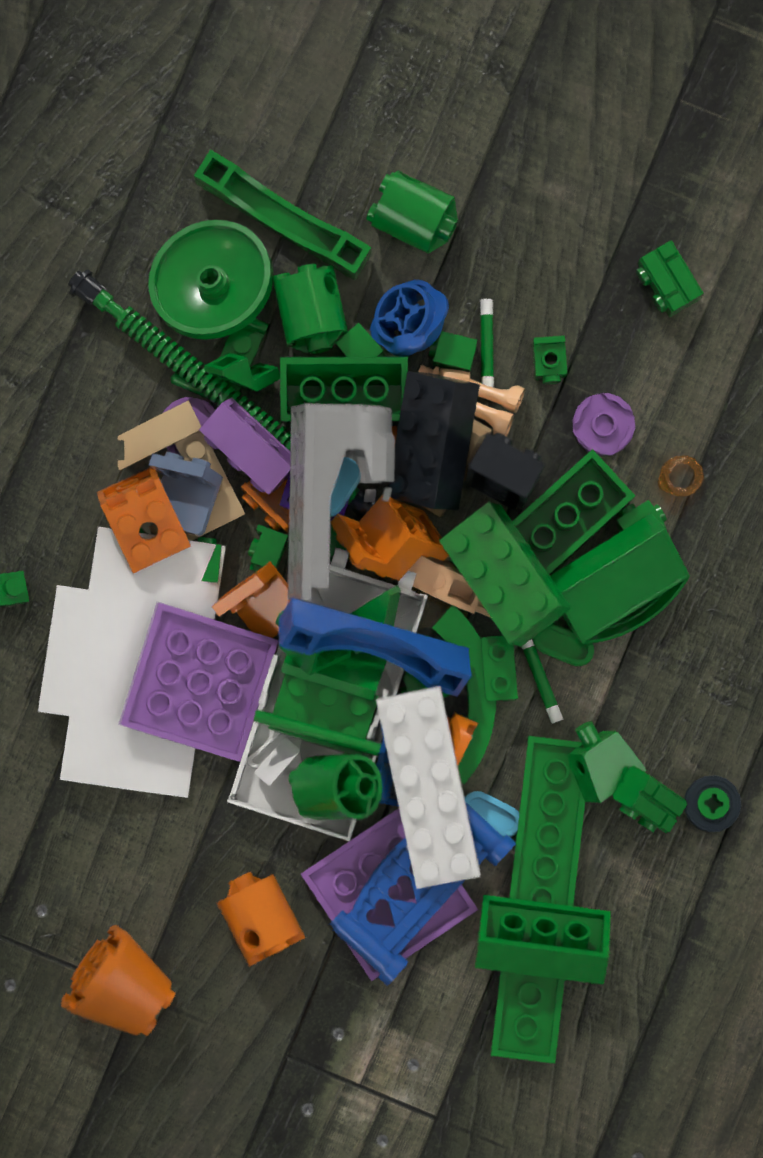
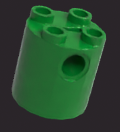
[366,170,458,254]
[272,264,348,354]
[289,754,383,820]

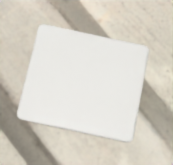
[254,737,301,786]

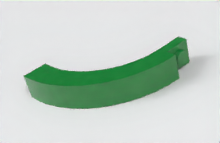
[431,605,496,785]

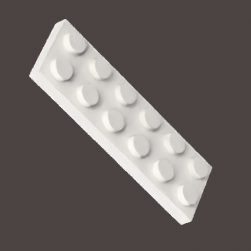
[376,686,481,889]

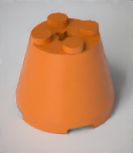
[61,925,175,1036]

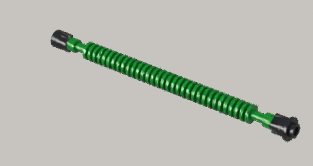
[68,269,378,519]

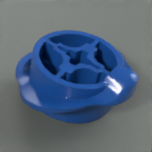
[370,280,449,357]

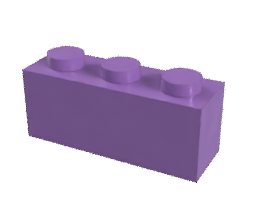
[199,397,290,495]

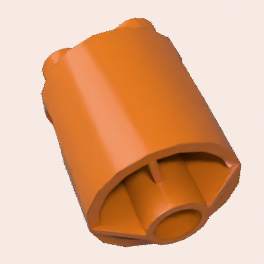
[217,871,306,967]

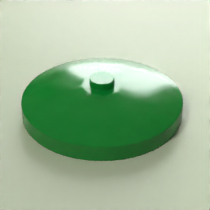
[148,220,274,339]

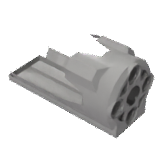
[288,404,395,601]

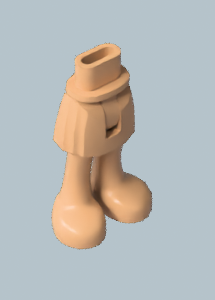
[418,365,525,437]

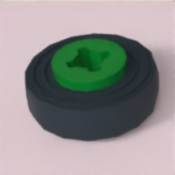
[684,775,741,832]

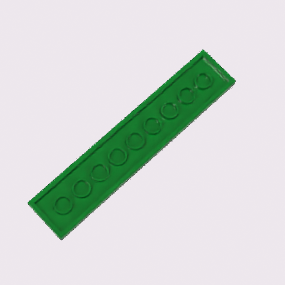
[491,736,585,1064]

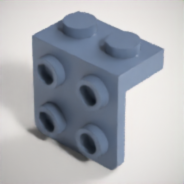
[149,452,223,536]

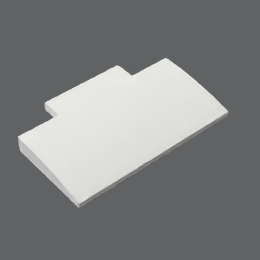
[38,527,226,798]

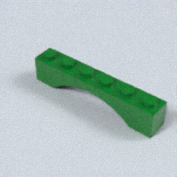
[194,149,372,281]

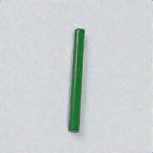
[253,709,381,756]

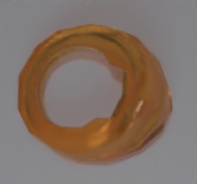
[658,455,704,497]

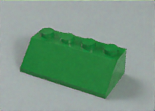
[280,357,408,421]
[475,895,611,985]

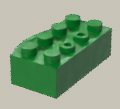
[550,513,690,644]

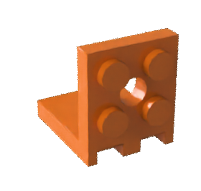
[97,467,191,573]

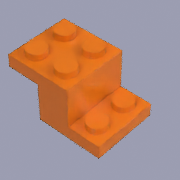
[330,495,449,581]

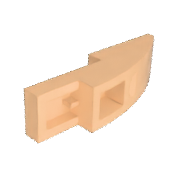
[408,556,491,618]

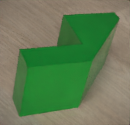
[204,353,280,392]

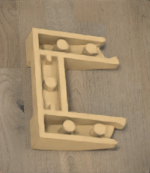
[118,400,245,541]

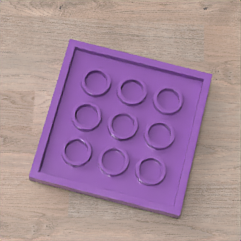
[118,602,279,762]
[301,808,478,981]

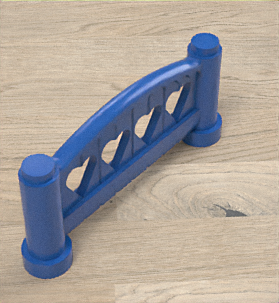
[330,802,516,986]

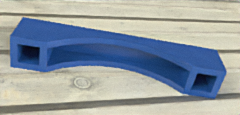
[279,597,471,696]

